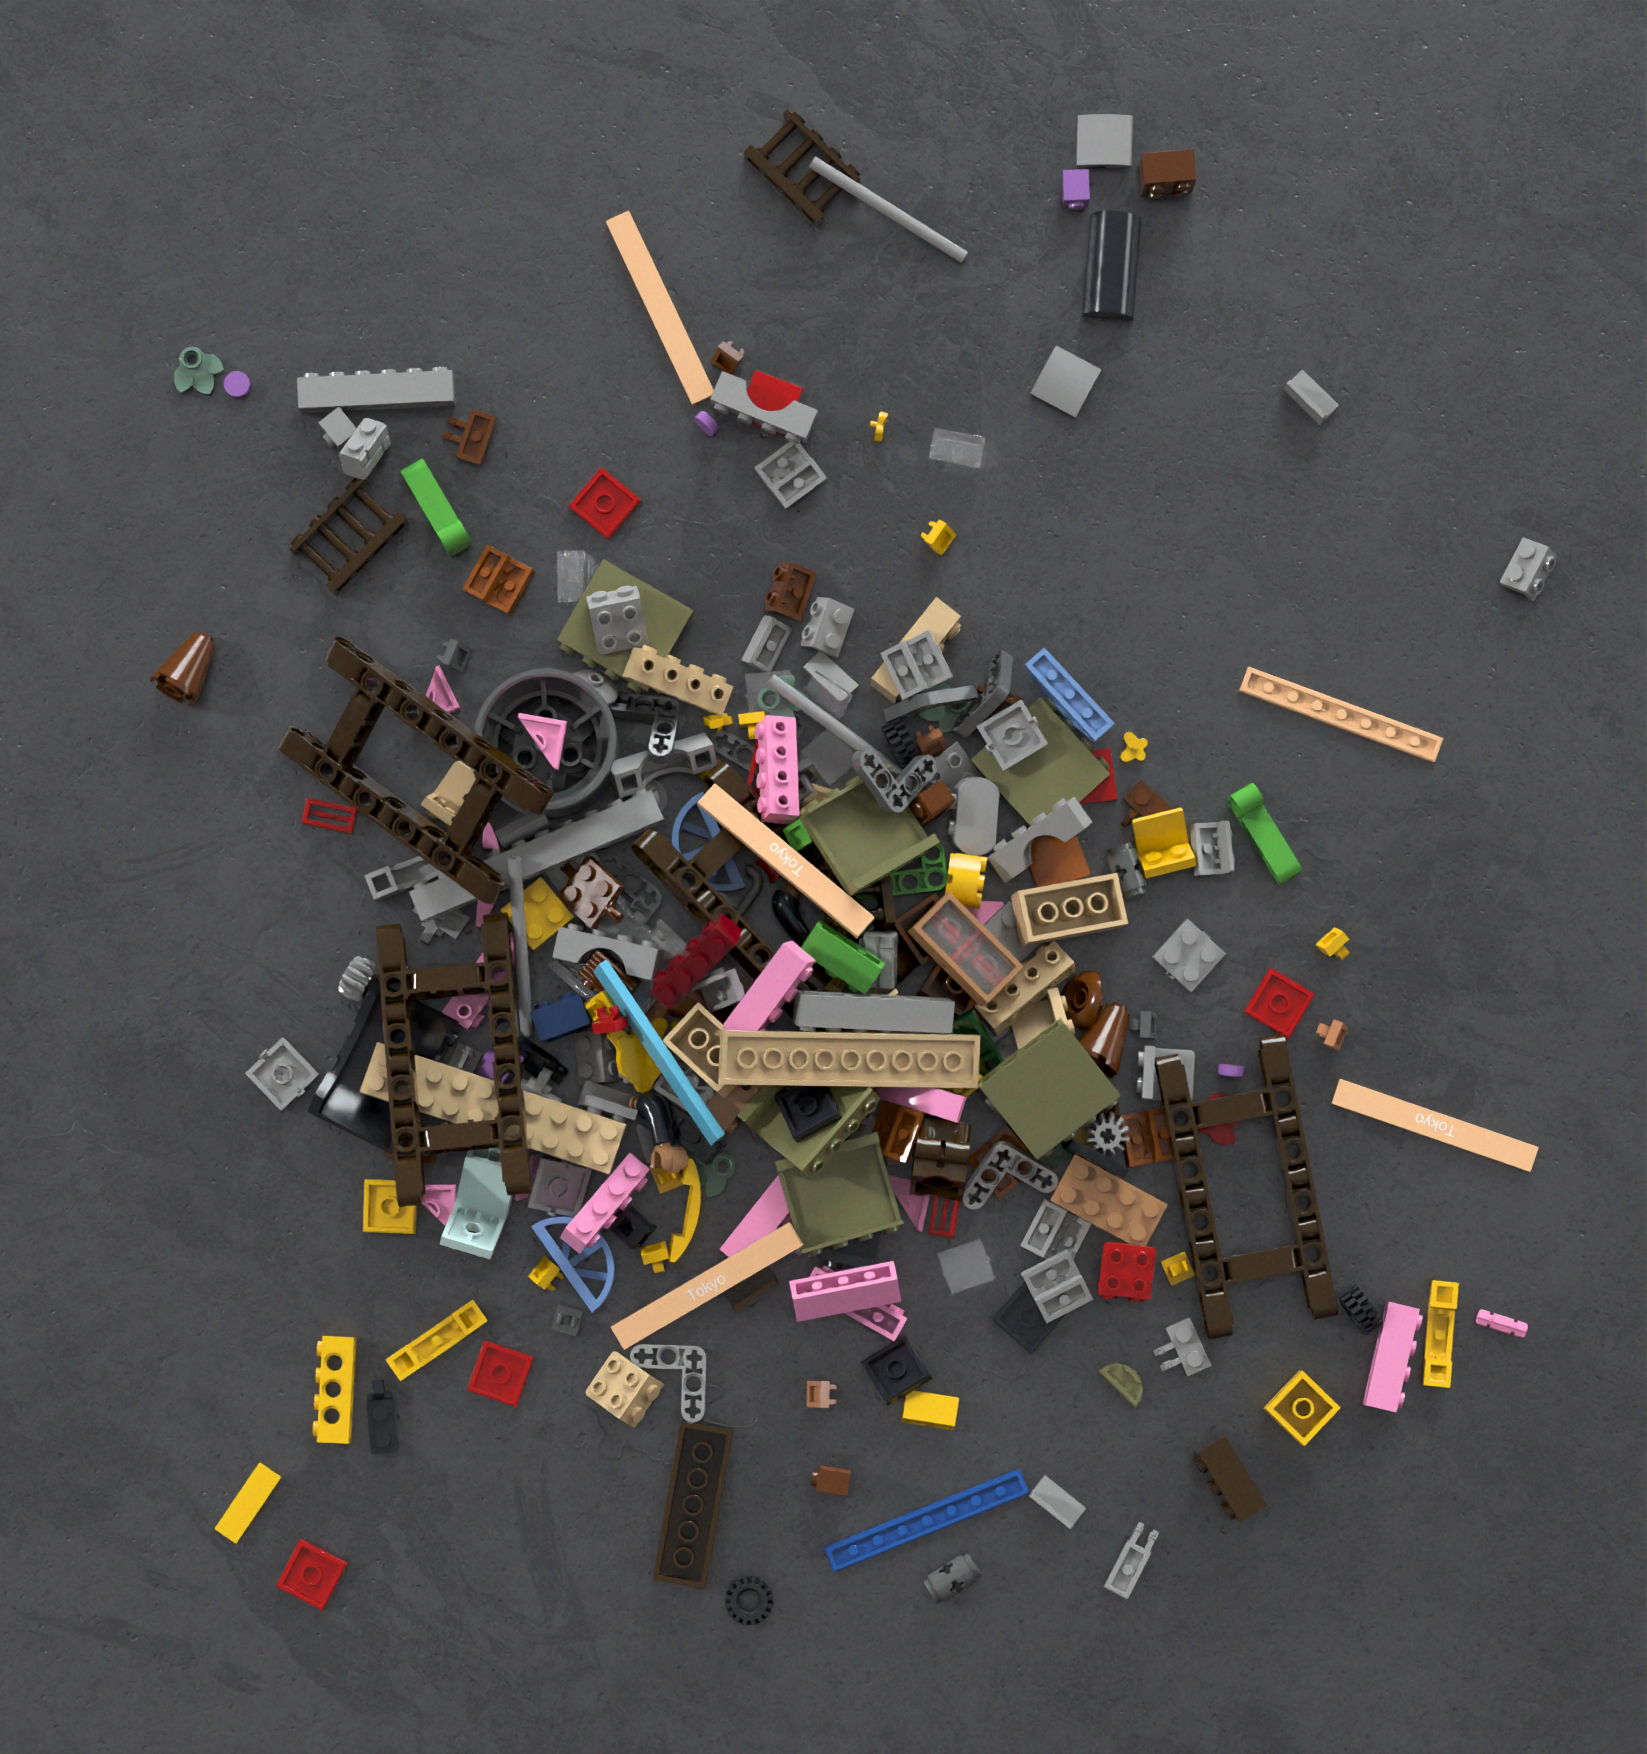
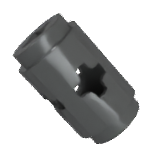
[1106,842,1148,900]
[924,1553,982,1604]

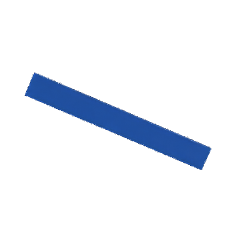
[824,1468,1030,1572]

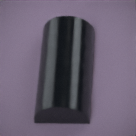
[1082,211,1142,321]

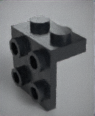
[821,1231,881,1269]

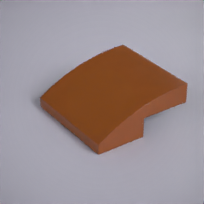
[462,545,536,616]
[1029,835,1091,888]
[872,1100,925,1164]
[1117,1108,1176,1168]
[968,1124,1040,1200]

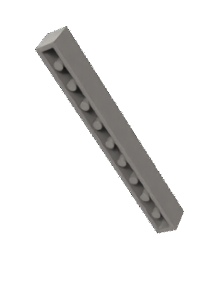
[409,789,665,923]

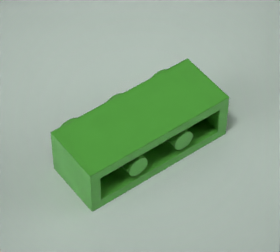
[801,920,885,994]

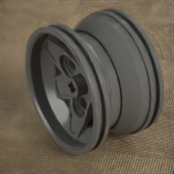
[474,668,620,819]

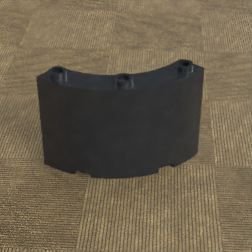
[308,980,460,1154]

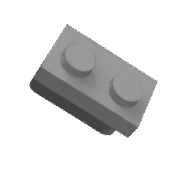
[586,585,649,655]
[1136,1046,1195,1101]

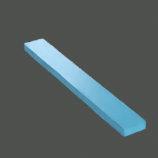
[593,960,725,1146]

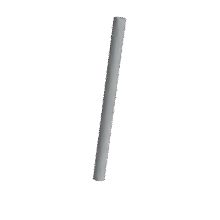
[809,156,968,263]
[767,674,913,790]
[508,856,534,1037]

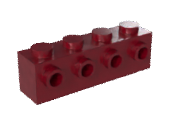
[650,913,742,1010]

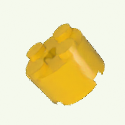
[945,853,987,909]

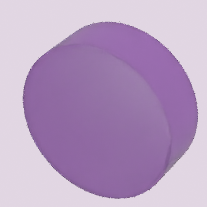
[224,371,251,398]
[694,411,719,436]
[1218,1064,1245,1077]

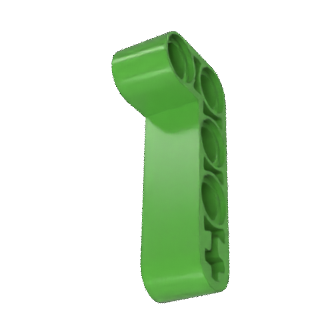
[400,458,472,557]
[1227,782,1303,885]
[854,844,947,902]

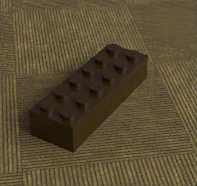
[653,1421,733,1589]

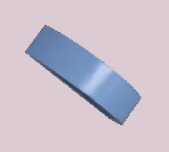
[1025,648,1115,742]
[672,792,746,893]
[531,1217,615,1313]

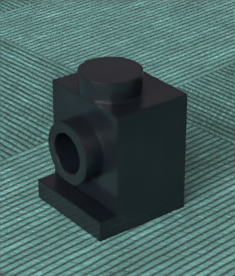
[610,1207,657,1249]

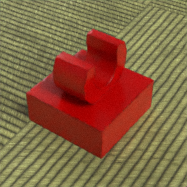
[592,1005,629,1034]

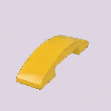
[668,1155,701,1262]
[1423,1280,1459,1388]
[385,1300,488,1381]

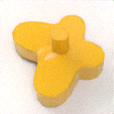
[870,412,888,442]
[703,713,733,731]
[1120,732,1148,763]

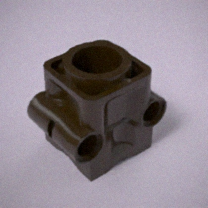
[909,1116,971,1201]

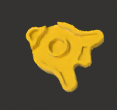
[607,1017,668,1093]

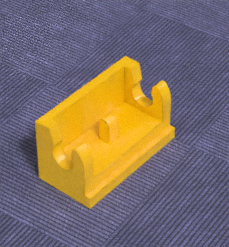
[901,1391,959,1431]

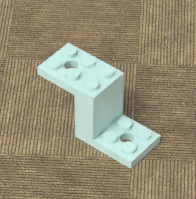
[440,1148,513,1259]

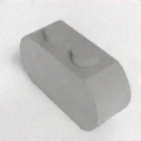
[946,776,999,856]

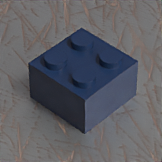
[530,992,592,1045]

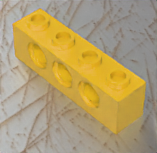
[313,1336,357,1444]

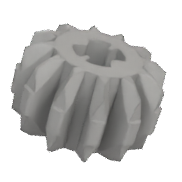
[338,956,378,1002]
[1085,1112,1130,1157]

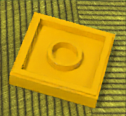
[363,1179,417,1234]

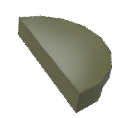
[1098,1363,1143,1408]

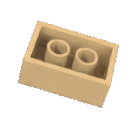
[662,1002,737,1099]

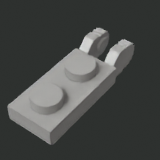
[1103,1522,1159,1599]

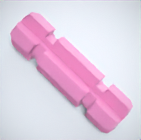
[1476,1309,1528,1338]

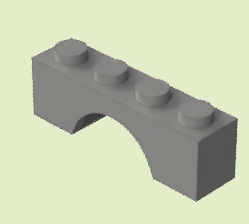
[710,371,818,444]
[609,733,717,798]
[987,797,1092,883]
[364,854,451,902]
[552,923,665,980]

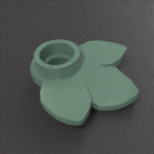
[174,347,224,395]
[757,675,810,718]
[919,683,970,733]
[690,1152,736,1197]

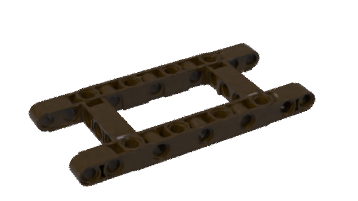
[278,636,554,904]
[631,761,917,1032]
[376,912,532,1207]
[1155,1034,1338,1340]

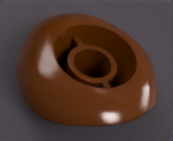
[1060,970,1104,1029]

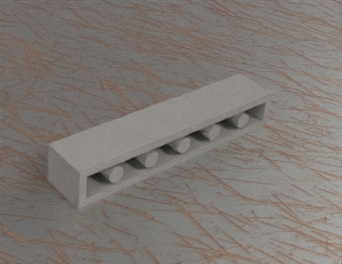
[297,367,455,413]
[792,991,955,1034]

